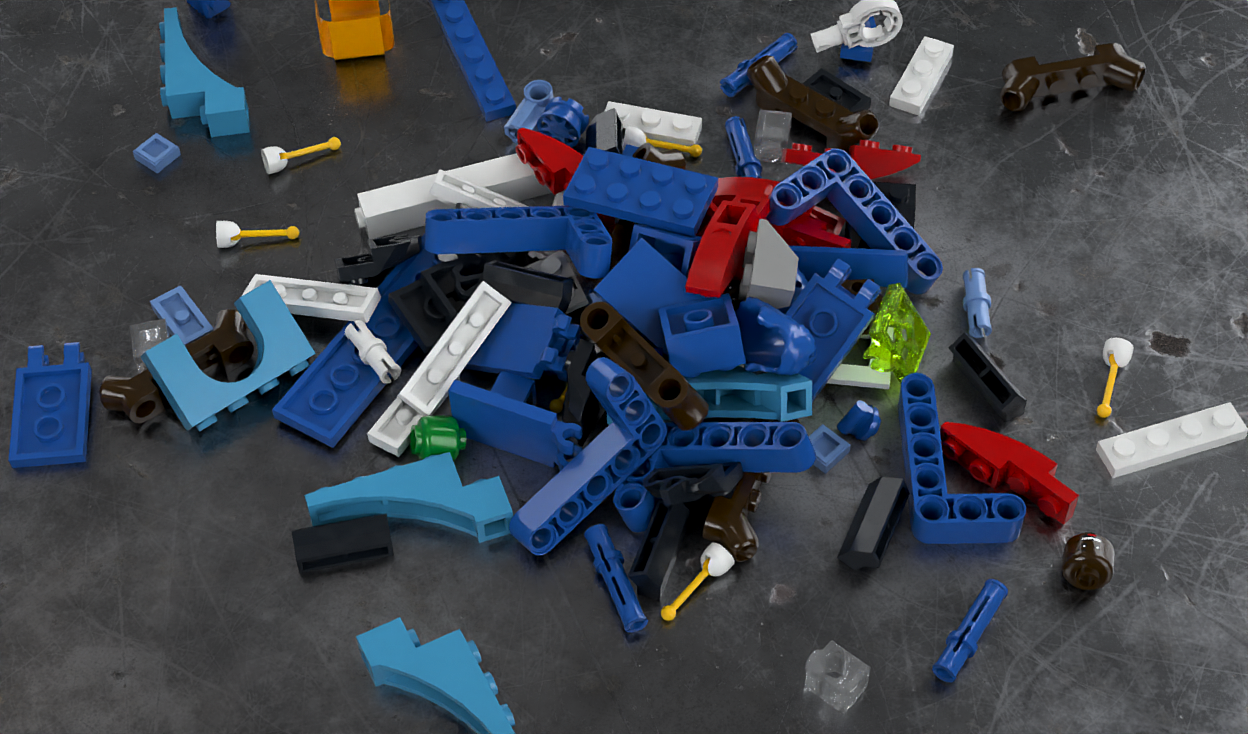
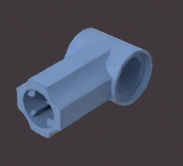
[504,80,554,144]

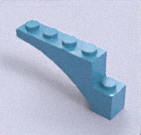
[159,7,250,137]
[607,365,812,425]
[304,452,513,543]
[356,617,516,734]

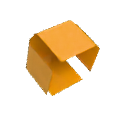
[315,0,394,60]

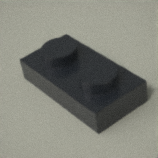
[802,68,871,112]

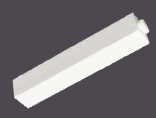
[354,153,552,239]

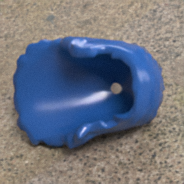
[735,297,816,376]

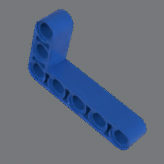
[766,149,943,295]
[425,205,612,278]
[509,357,667,555]
[898,373,1026,544]
[613,422,816,533]

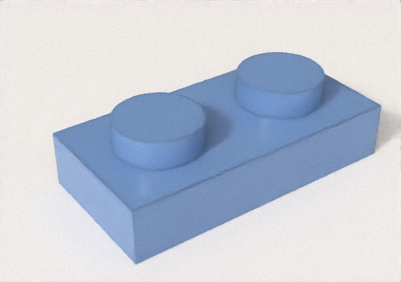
[150,285,213,346]

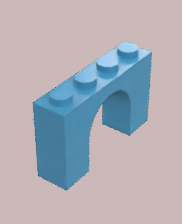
[141,280,316,432]

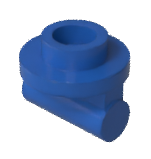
[837,400,881,441]

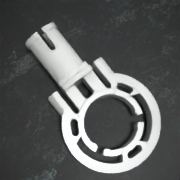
[810,0,903,53]

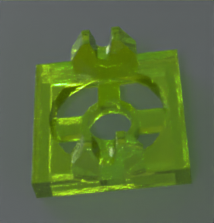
[863,283,931,384]

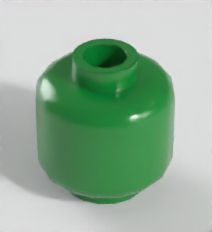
[410,415,466,462]

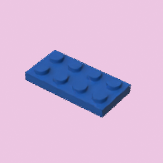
[563,147,718,237]

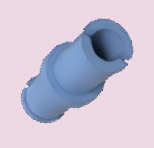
[963,268,992,338]

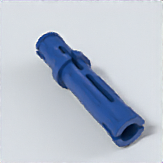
[720,33,798,97]
[725,116,762,179]
[584,524,648,633]
[932,579,1008,683]

